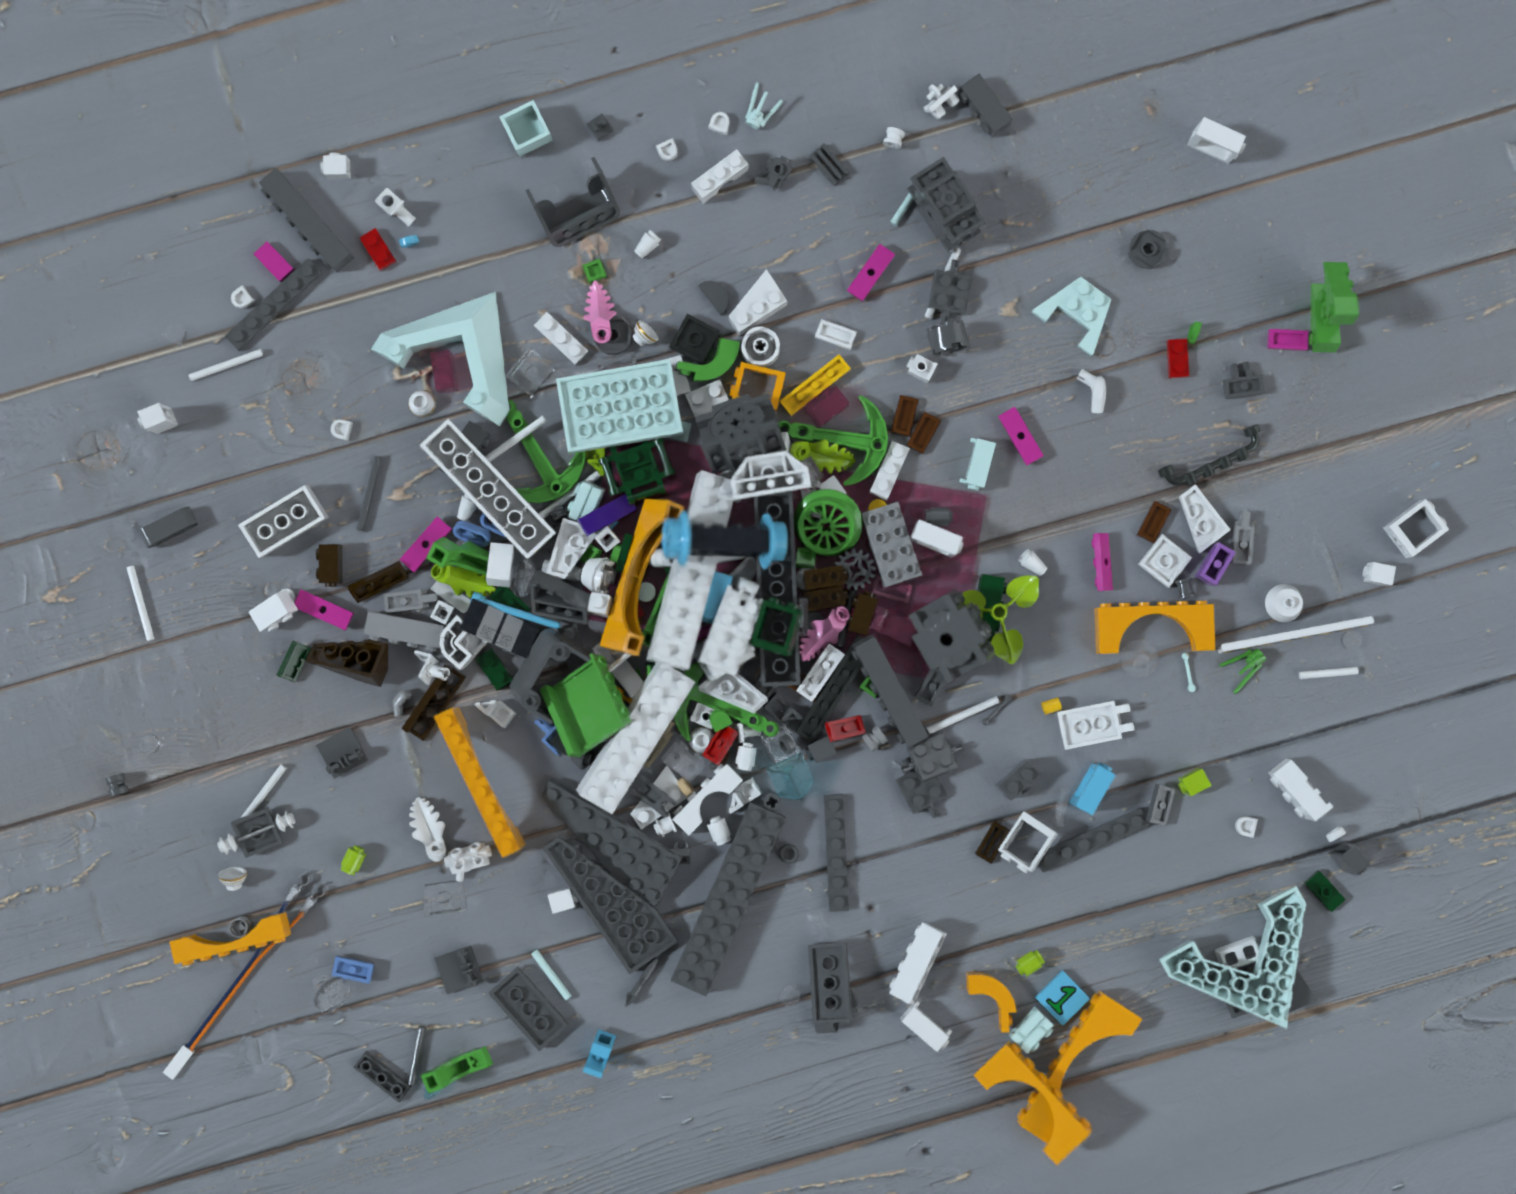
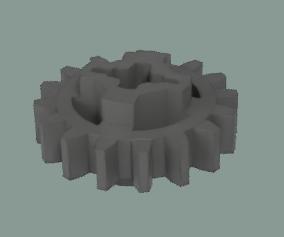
[835,549,876,591]

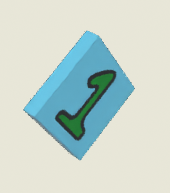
[1035,970,1090,1025]

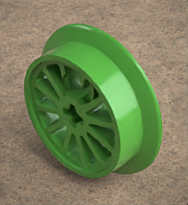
[794,489,863,556]

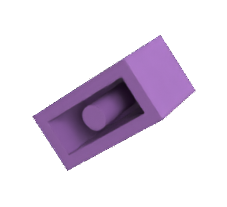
[1194,543,1236,586]

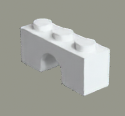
[691,149,748,204]

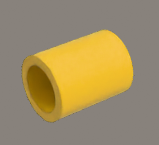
[1041,697,1062,715]

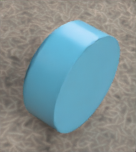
[399,235,419,248]

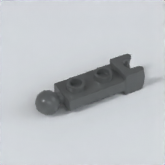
[628,772,677,817]

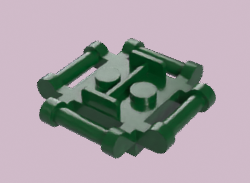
[598,438,676,506]

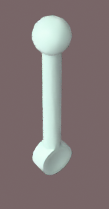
[1182,652,1196,692]

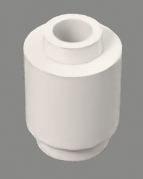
[735,742,757,771]
[707,816,731,846]

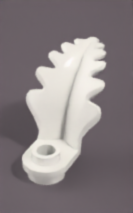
[409,797,446,862]

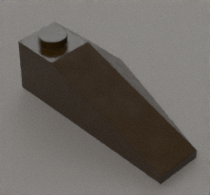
[306,639,389,687]

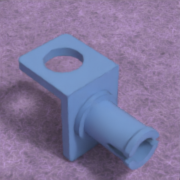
[534,717,562,757]

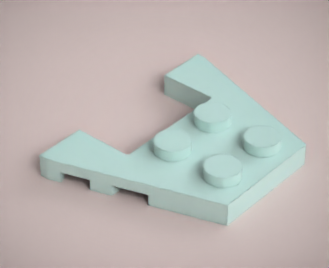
[1031,277,1111,356]

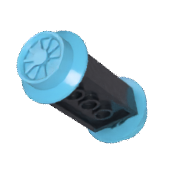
[662,511,787,569]

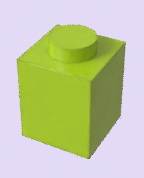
[1178,768,1212,796]

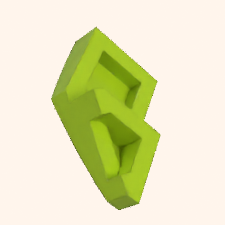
[586,448,605,476]

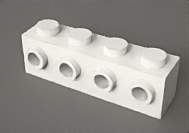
[889,923,947,1004]

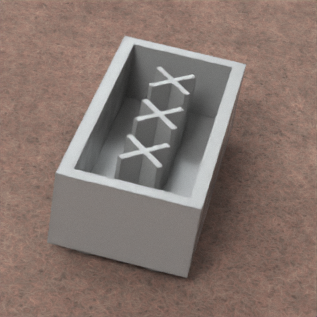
[861,502,922,588]

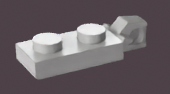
[1230,511,1255,565]
[383,589,439,613]

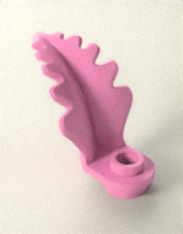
[583,280,617,343]
[799,606,850,662]

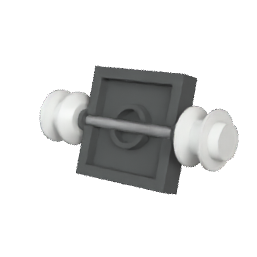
[217,807,296,858]

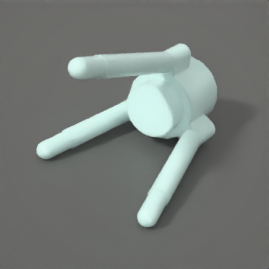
[745,82,783,129]

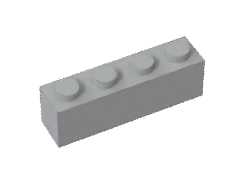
[364,612,446,651]

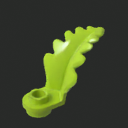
[790,439,856,474]
[431,564,496,598]

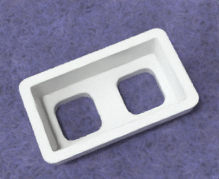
[1214,936,1259,969]

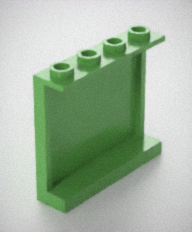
[540,653,632,757]

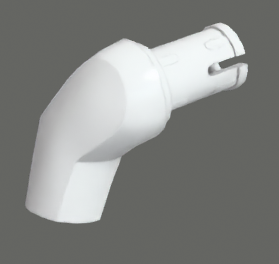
[1076,369,1106,413]

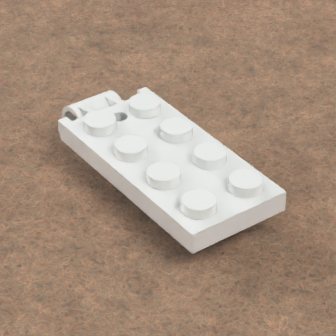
[698,577,764,676]

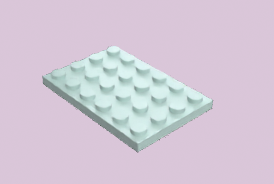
[556,359,683,454]

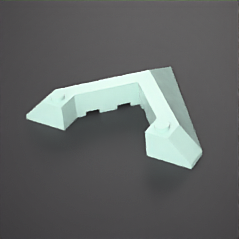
[371,292,510,427]
[1159,886,1306,1029]

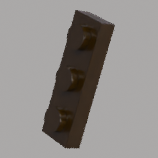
[348,561,409,603]

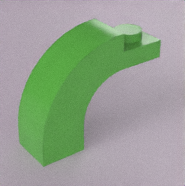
[675,338,740,382]
[421,1046,493,1094]

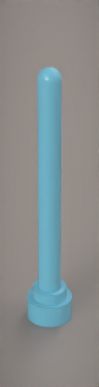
[470,592,561,629]

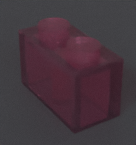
[430,350,459,394]
[805,385,850,428]

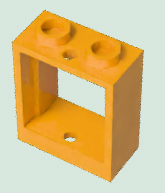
[729,362,786,412]

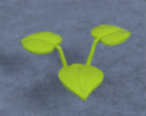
[962,575,1039,664]

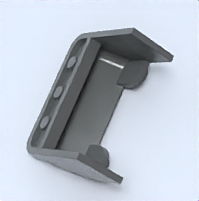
[525,157,620,247]
[510,628,592,724]

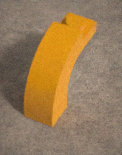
[966,971,1016,1033]

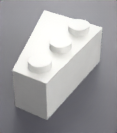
[729,269,787,336]
[1268,759,1334,821]

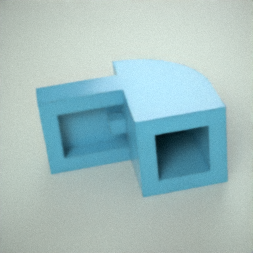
[583,1029,616,1079]

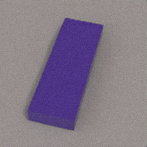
[577,494,637,537]

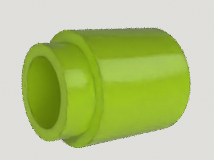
[340,845,366,875]
[1015,949,1045,977]

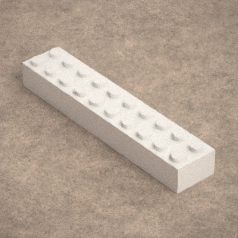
[646,471,734,670]

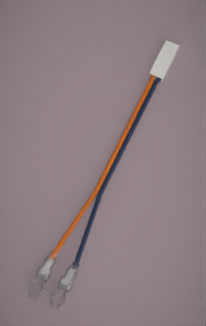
[163,871,327,1080]

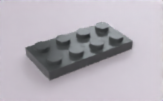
[488,966,569,1051]

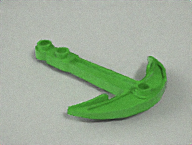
[779,395,888,486]
[507,399,586,504]
[674,662,779,742]

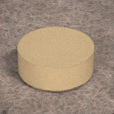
[677,777,694,797]

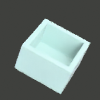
[499,100,553,157]

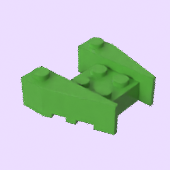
[1309,262,1359,353]

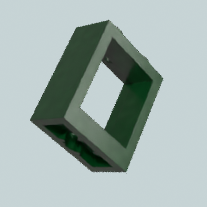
[750,597,804,656]

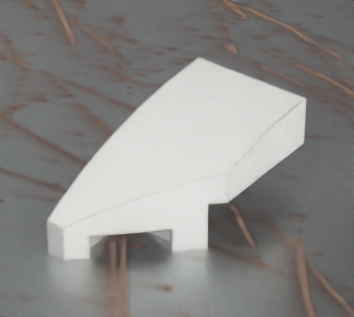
[475,700,517,728]
[729,777,762,814]

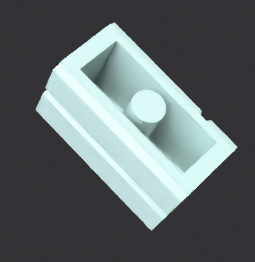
[567,480,606,521]
[1008,1006,1054,1054]

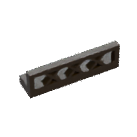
[401,664,467,741]

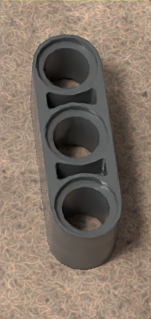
[139,506,198,548]

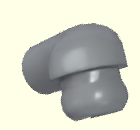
[393,690,412,717]

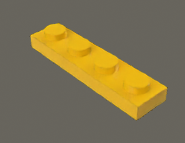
[779,354,851,417]

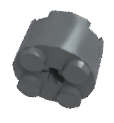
[927,320,970,356]

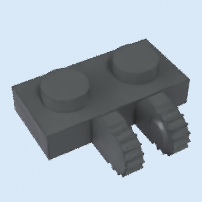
[1222,362,1265,399]

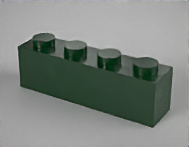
[977,574,1007,643]

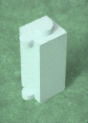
[959,438,996,491]

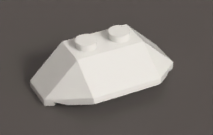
[730,451,811,500]

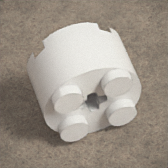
[741,326,780,368]

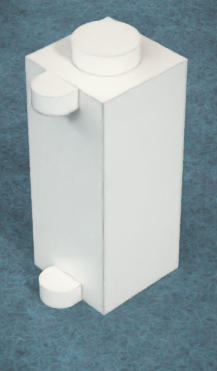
[900,1001,952,1052]

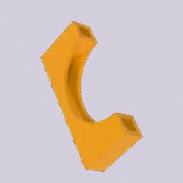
[1094,601,1215,654]
[973,1041,1092,1165]

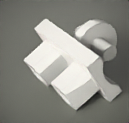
[923,84,960,119]

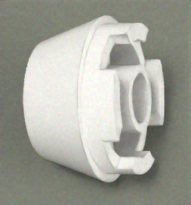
[581,558,617,594]
[1265,584,1303,622]

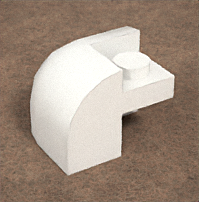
[439,615,488,670]

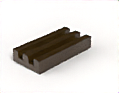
[974,820,1011,864]

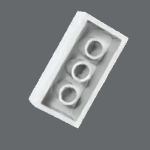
[238,485,329,558]

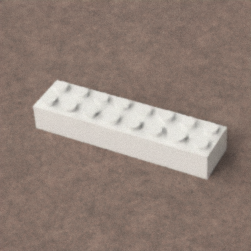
[420,419,556,560]
[576,663,695,814]

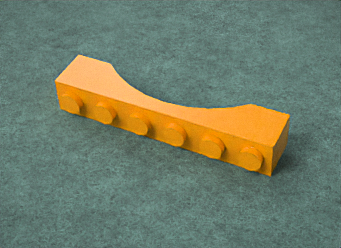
[169,912,291,966]

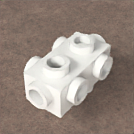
[444,842,492,882]

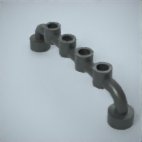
[1157,424,1261,486]

